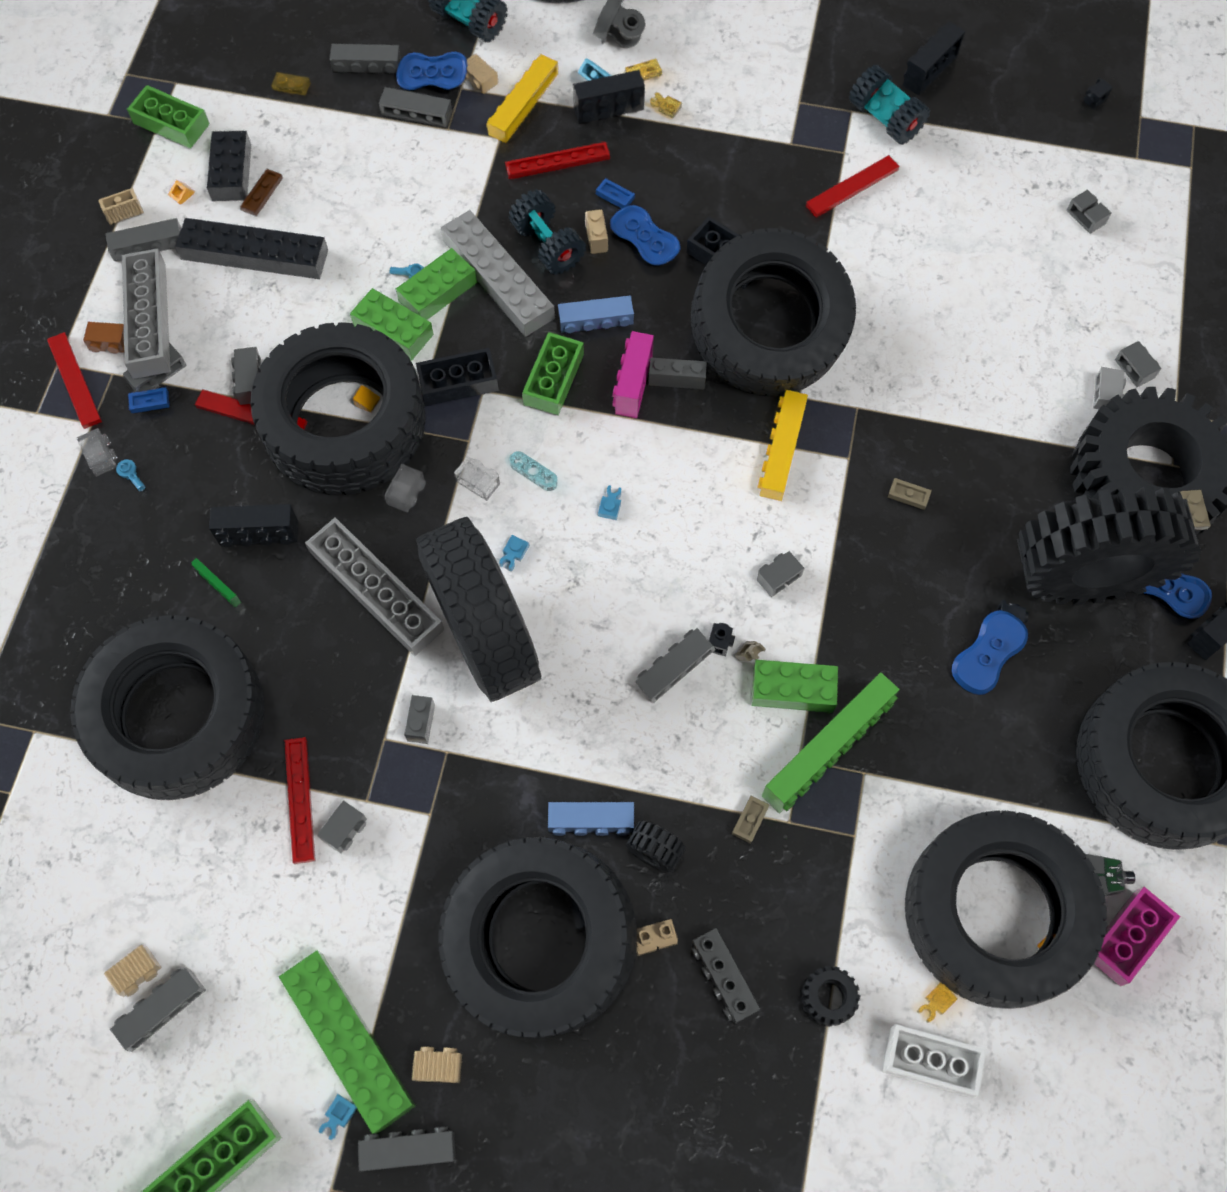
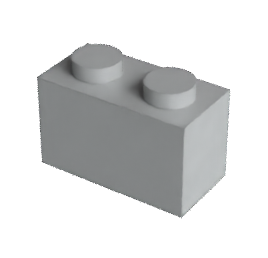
[1093,367,1126,409]

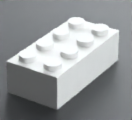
[882,1024,986,1098]

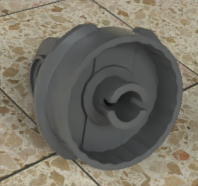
[593,0,645,48]

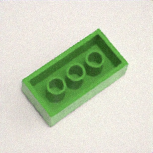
[127,85,210,148]
[396,248,477,320]
[350,288,434,361]
[522,332,584,415]
[751,660,838,713]

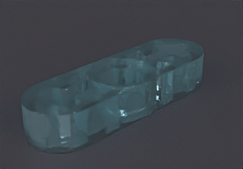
[510,451,558,491]

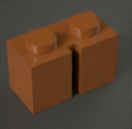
[83,322,124,353]

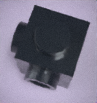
[709,623,735,657]

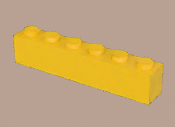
[487,54,558,143]
[757,390,808,501]

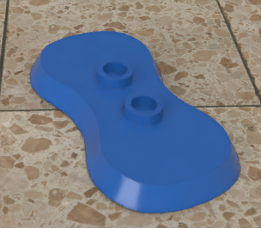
[397,52,467,90]
[610,205,680,266]
[1145,574,1212,618]
[952,610,1028,695]

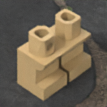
[636,919,678,956]

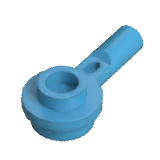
[390,263,424,278]
[116,459,145,491]

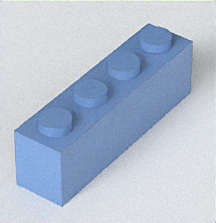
[558,296,634,333]
[548,802,634,836]

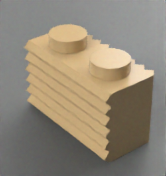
[464,54,498,94]
[98,188,143,225]
[585,210,608,254]
[104,945,162,997]
[412,1047,462,1083]

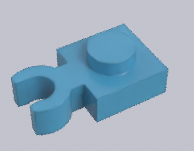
[598,485,621,520]
[499,535,530,571]
[319,1094,357,1140]

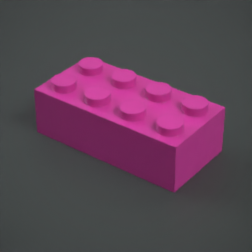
[612,331,654,418]
[1094,887,1181,987]

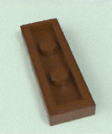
[240,169,283,217]

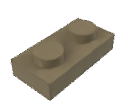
[888,478,932,510]
[1180,490,1211,530]
[732,795,770,844]

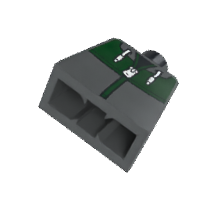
[1085,854,1135,896]

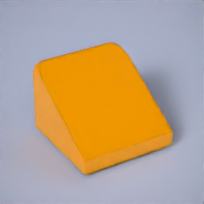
[168,180,195,204]
[353,385,380,413]

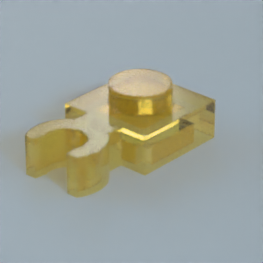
[650,92,682,118]
[917,982,958,1023]

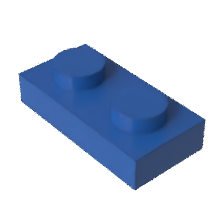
[596,178,635,208]
[128,387,170,413]

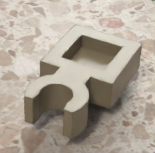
[734,641,766,662]

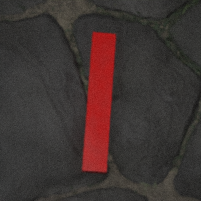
[505,142,610,180]
[806,155,900,218]
[47,332,102,429]
[195,389,308,429]
[285,737,316,864]

